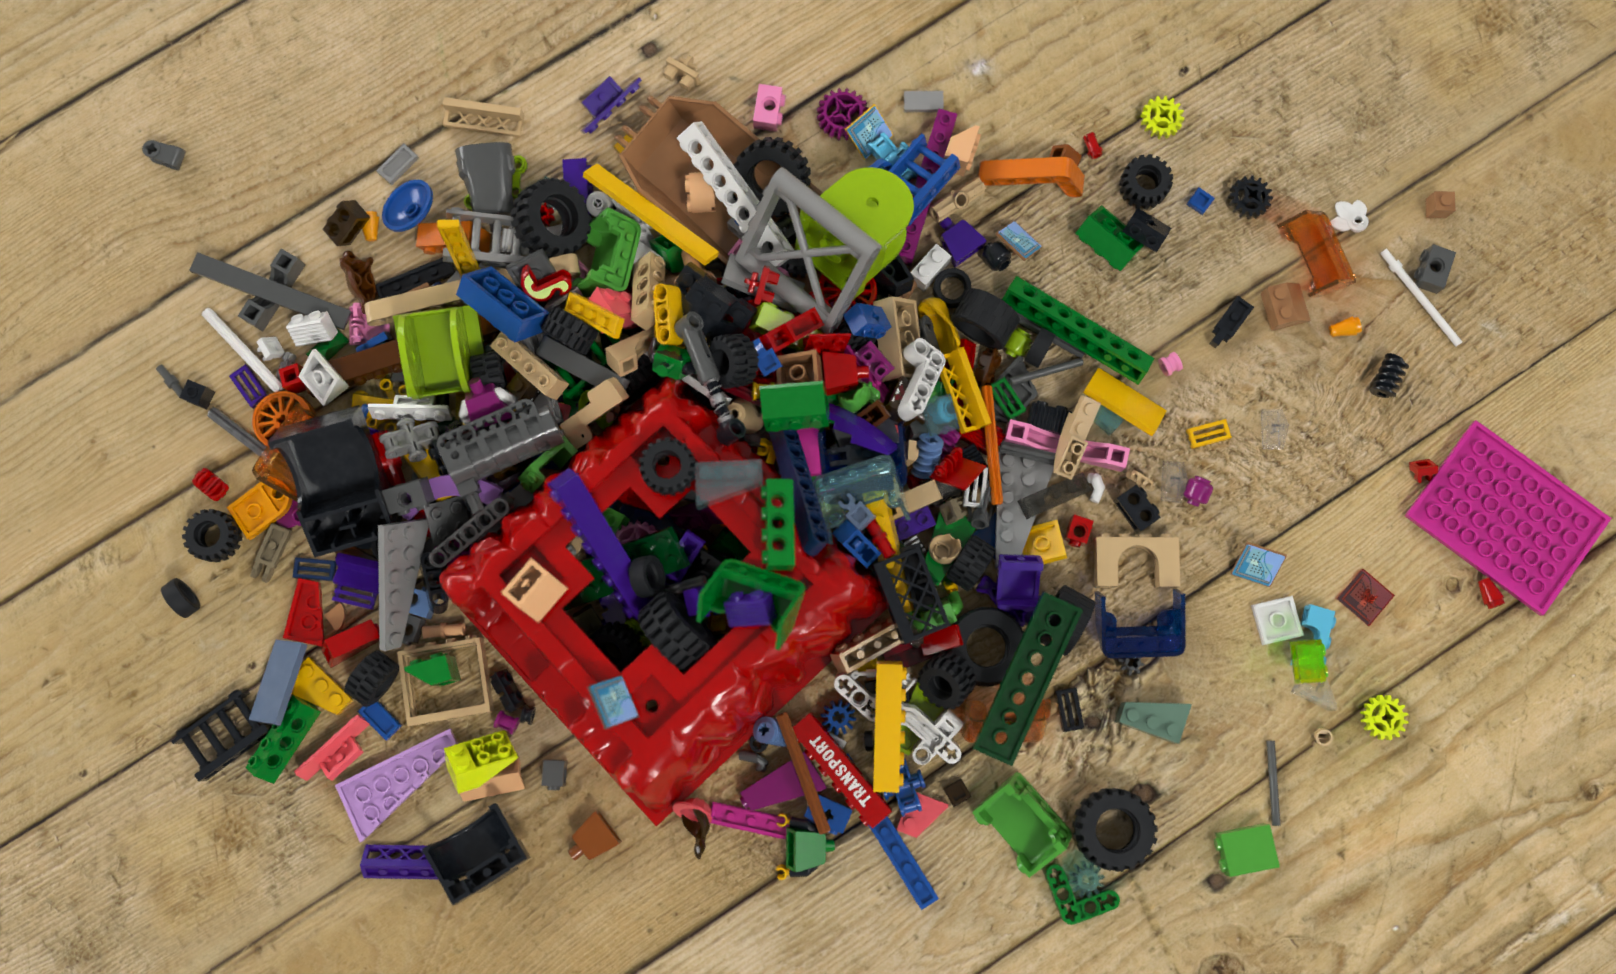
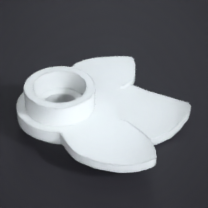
[1329,200,1369,232]

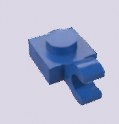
[753,338,782,377]

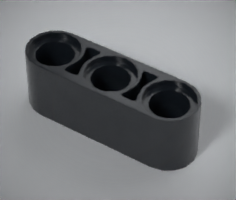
[420,552,449,614]

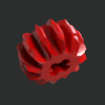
[192,468,229,501]

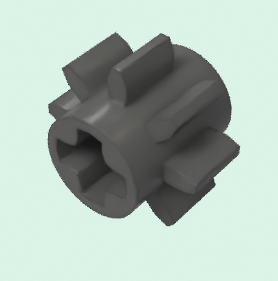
[1117,650,1145,676]

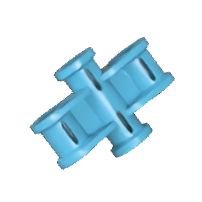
[867,132,918,181]

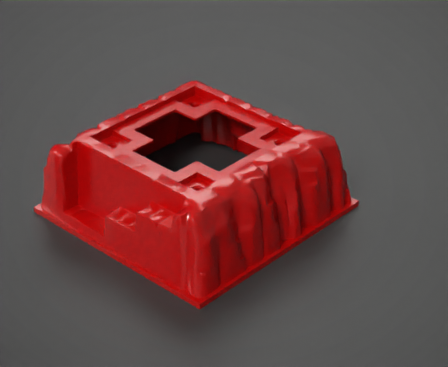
[436,376,887,827]

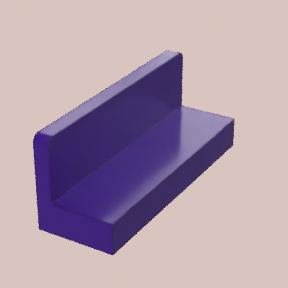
[332,553,379,594]

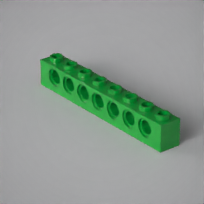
[1002,276,1155,385]

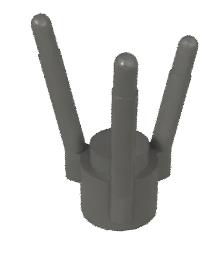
[967,486,996,529]

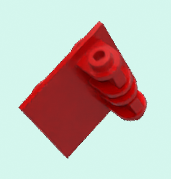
[802,333,851,356]
[929,447,986,491]

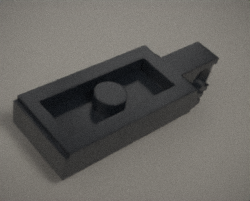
[1209,296,1254,349]

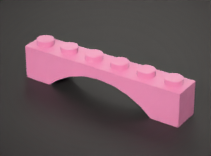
[1003,419,1130,472]

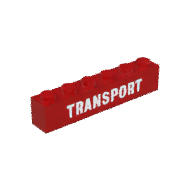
[793,712,892,829]

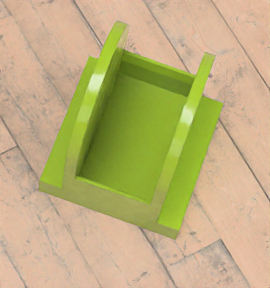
[795,167,914,300]
[393,305,486,400]

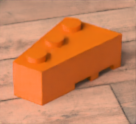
[416,221,491,255]

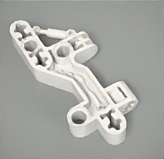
[834,669,964,765]

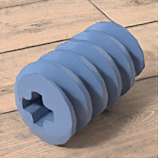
[911,433,944,479]
[753,716,793,747]

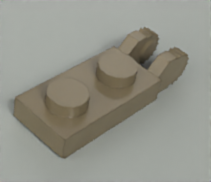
[250,523,293,583]

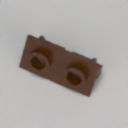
[974,348,1002,388]

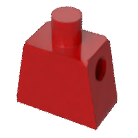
[821,352,869,396]

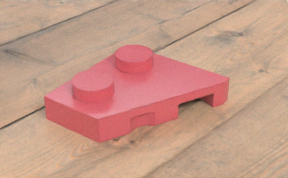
[896,792,948,838]

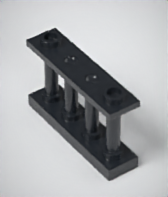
[171,689,272,782]

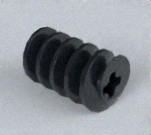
[1370,353,1409,398]

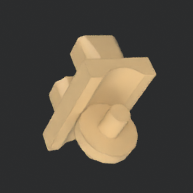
[664,55,700,91]

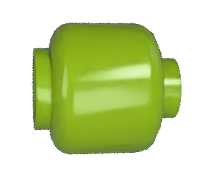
[1004,327,1033,358]

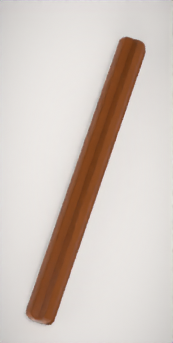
[776,712,831,834]

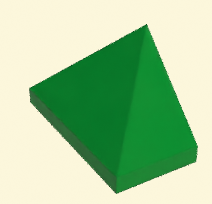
[306,328,350,361]

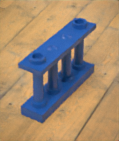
[889,133,961,226]

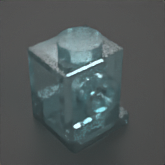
[1093,405,1125,436]

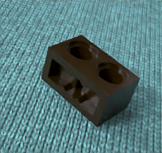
[323,200,370,247]

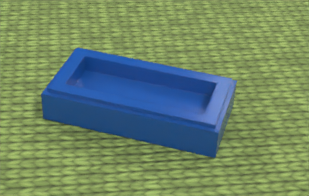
[357,701,403,741]

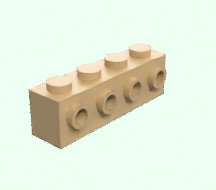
[830,616,916,674]

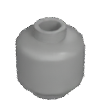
[586,191,614,217]

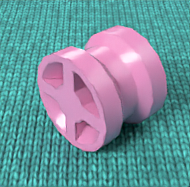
[1158,352,1183,377]

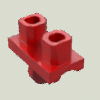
[744,265,780,305]

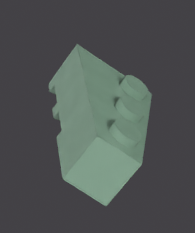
[1114,702,1192,744]

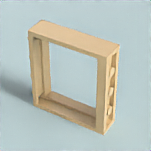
[397,634,494,726]

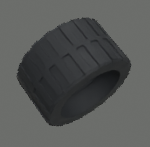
[951,288,1020,350]
[1040,585,1096,656]

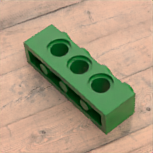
[761,479,795,570]
[245,695,321,784]

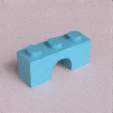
[1290,604,1336,672]

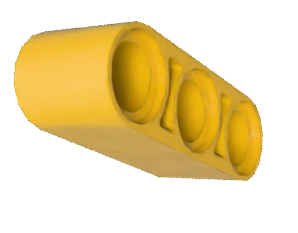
[653,284,683,346]

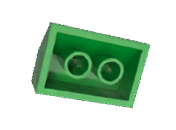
[1075,205,1145,272]
[760,381,829,432]

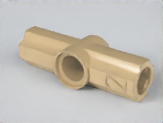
[929,177,986,222]

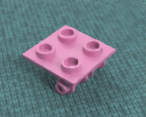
[349,303,390,346]

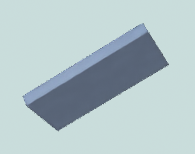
[249,640,307,726]

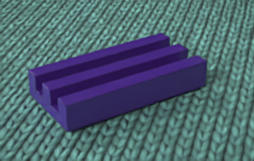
[229,364,268,409]
[332,585,378,610]

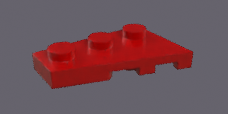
[283,578,325,647]

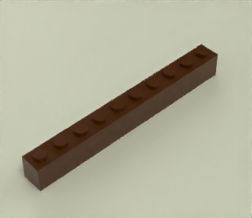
[301,315,501,398]

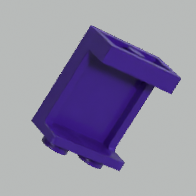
[995,554,1044,612]

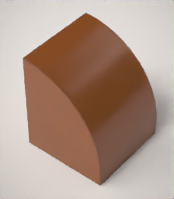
[1049,144,1082,166]

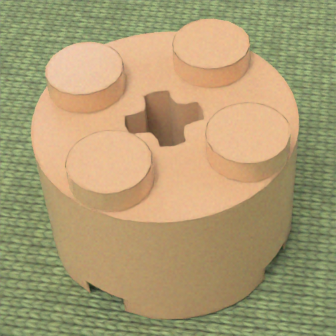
[685,172,716,213]

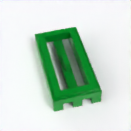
[991,377,1026,421]

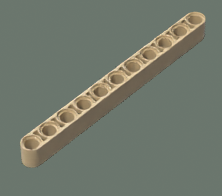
[364,253,581,326]

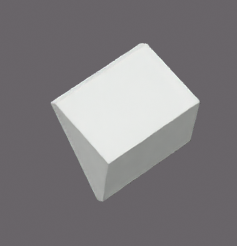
[298,349,349,406]

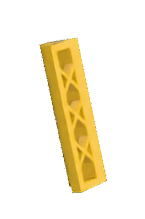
[940,347,992,434]

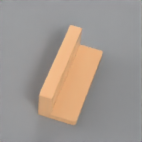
[460,757,524,802]

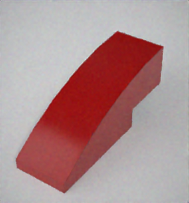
[757,307,824,353]

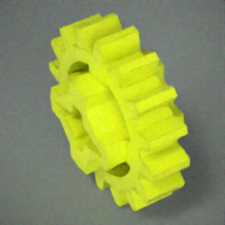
[1140,96,1185,139]
[1360,695,1409,740]

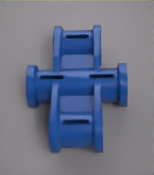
[883,756,926,817]

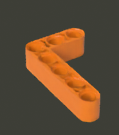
[978,157,1085,197]

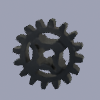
[1228,175,1273,219]

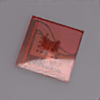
[1337,568,1395,626]

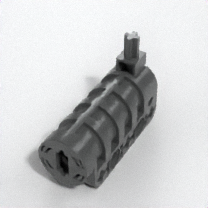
[437,399,565,515]

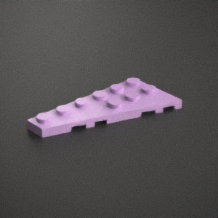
[335,729,458,843]

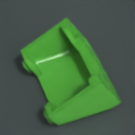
[572,207,641,298]
[972,772,1072,878]

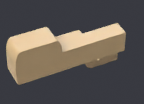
[560,377,629,449]

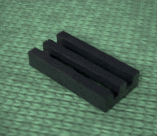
[1055,687,1084,732]

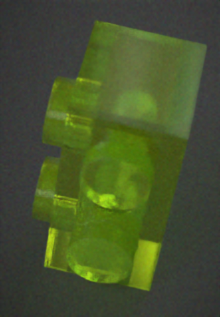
[1290,639,1328,684]

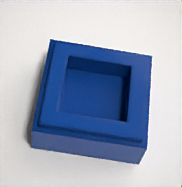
[1186,187,1215,215]

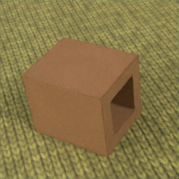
[1425,191,1456,219]

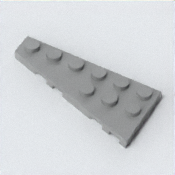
[995,452,1054,568]
[378,518,429,651]

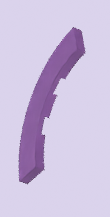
[401,474,503,521]

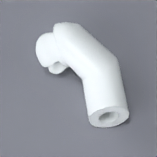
[1087,473,1105,503]

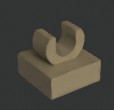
[939,499,967,526]

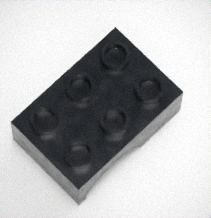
[268,405,402,558]

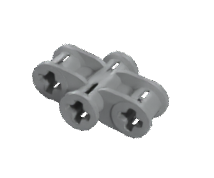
[379,418,440,462]

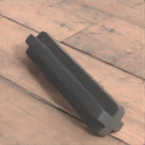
[999,441,1056,465]

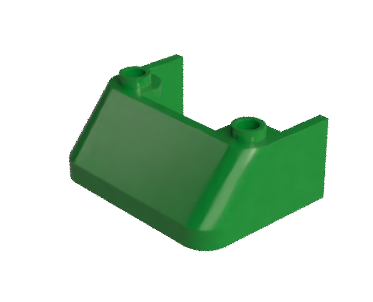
[697,559,805,650]

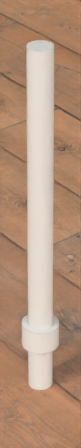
[1380,248,1462,347]

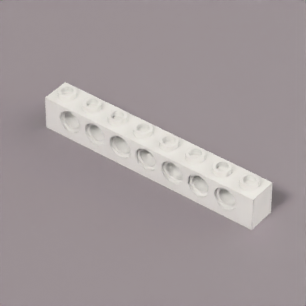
[677,121,794,268]

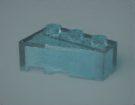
[695,459,763,510]

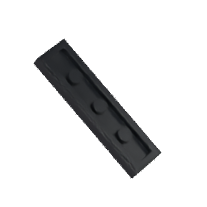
[375,257,456,299]

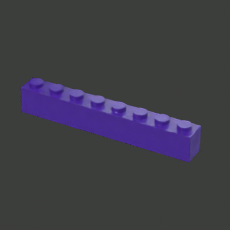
[547,468,653,621]

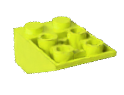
[444,730,518,794]

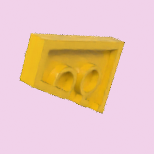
[292,657,354,715]

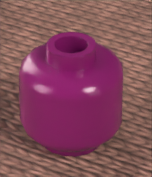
[1183,475,1213,507]

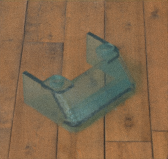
[813,455,911,545]

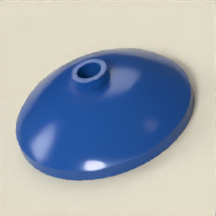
[382,180,433,232]

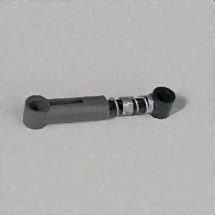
[674,311,746,446]

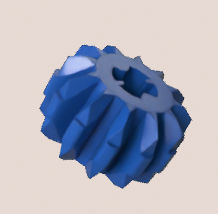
[821,699,856,735]

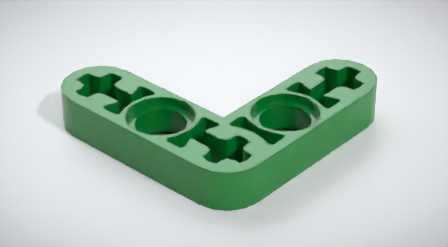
[1045,864,1120,925]

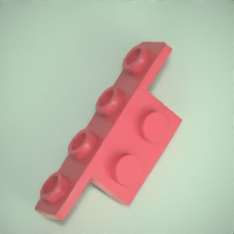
[294,715,370,781]

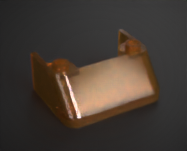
[1277,210,1356,297]

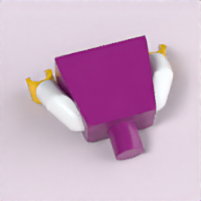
[459,377,524,430]

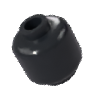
[982,241,1011,271]

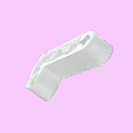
[898,338,945,421]

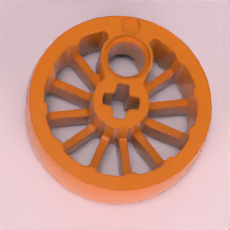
[252,391,317,452]

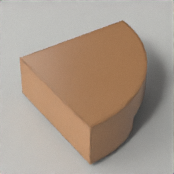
[324,602,346,632]

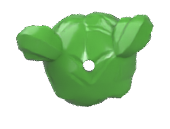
[836,381,881,414]

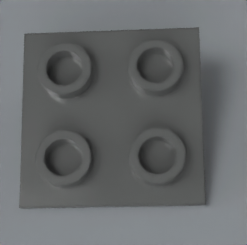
[424,496,470,546]

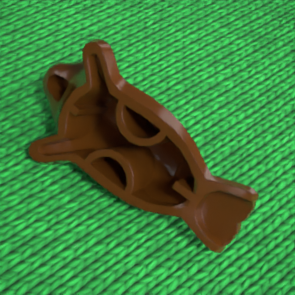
[340,251,376,314]

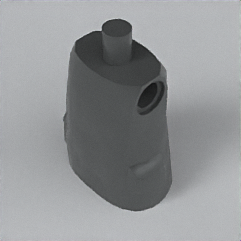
[455,142,516,232]

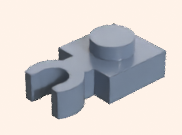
[838,493,876,531]

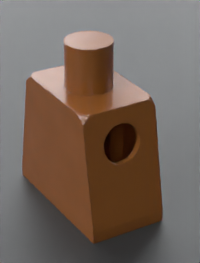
[568,810,622,861]

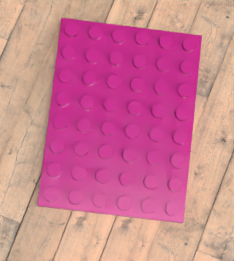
[1405,420,1612,616]

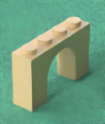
[1093,533,1180,588]

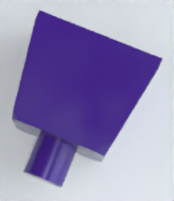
[940,217,987,268]

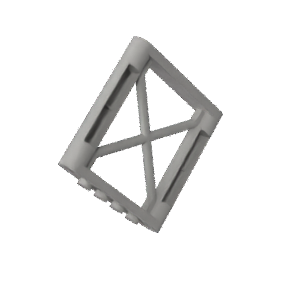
[735,167,882,334]

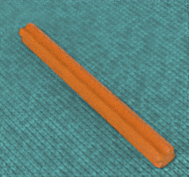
[981,385,1003,505]

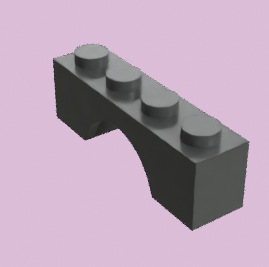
[238,249,306,332]

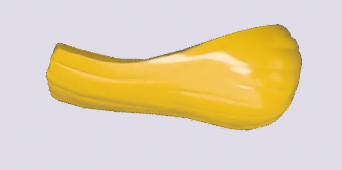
[917,297,960,362]

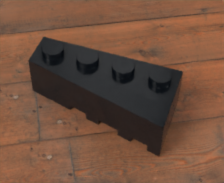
[874,255,914,297]

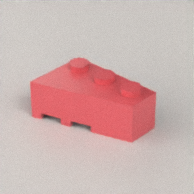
[589,287,640,334]

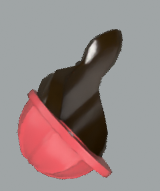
[673,798,712,859]

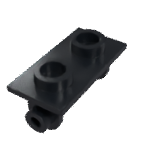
[490,669,526,713]

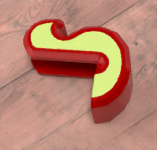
[520,264,572,302]

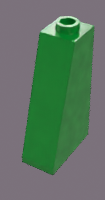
[925,502,976,588]

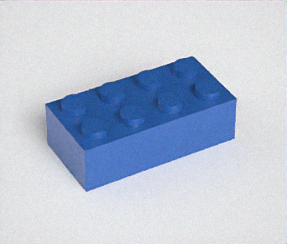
[456,266,549,343]

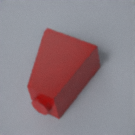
[321,619,379,668]

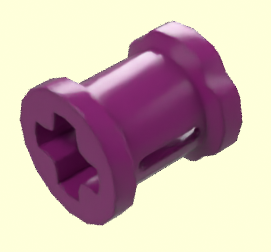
[493,710,520,735]

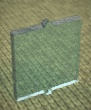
[923,394,959,437]

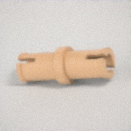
[422,623,466,639]

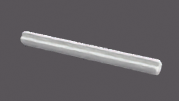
[202,308,284,392]

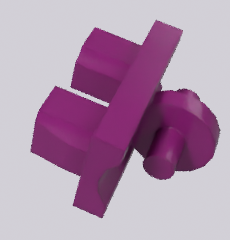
[855,340,895,381]

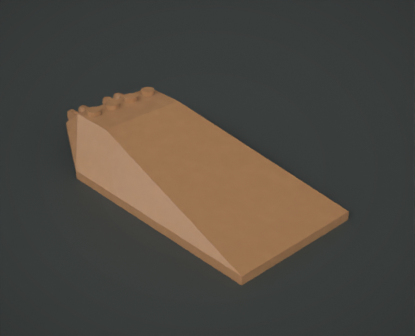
[614,95,823,313]

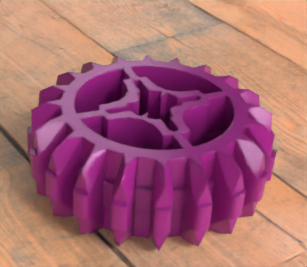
[817,88,868,141]

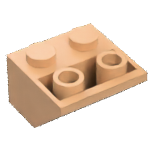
[944,125,981,177]
[501,558,568,623]

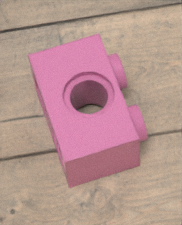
[753,84,786,132]

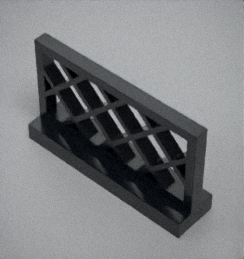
[871,547,951,645]

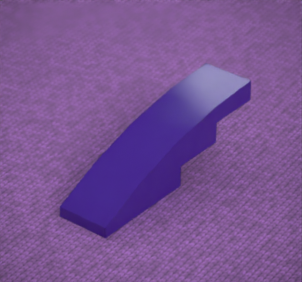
[828,402,898,455]
[665,530,705,586]

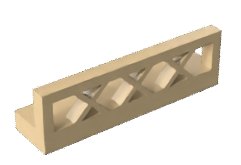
[442,97,525,138]

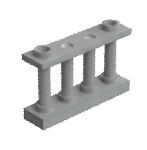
[443,207,524,268]

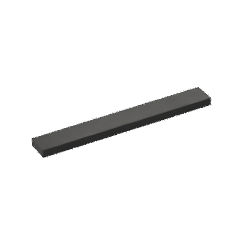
[189,252,352,330]

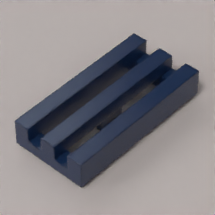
[292,557,337,581]

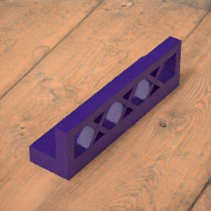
[360,845,438,880]

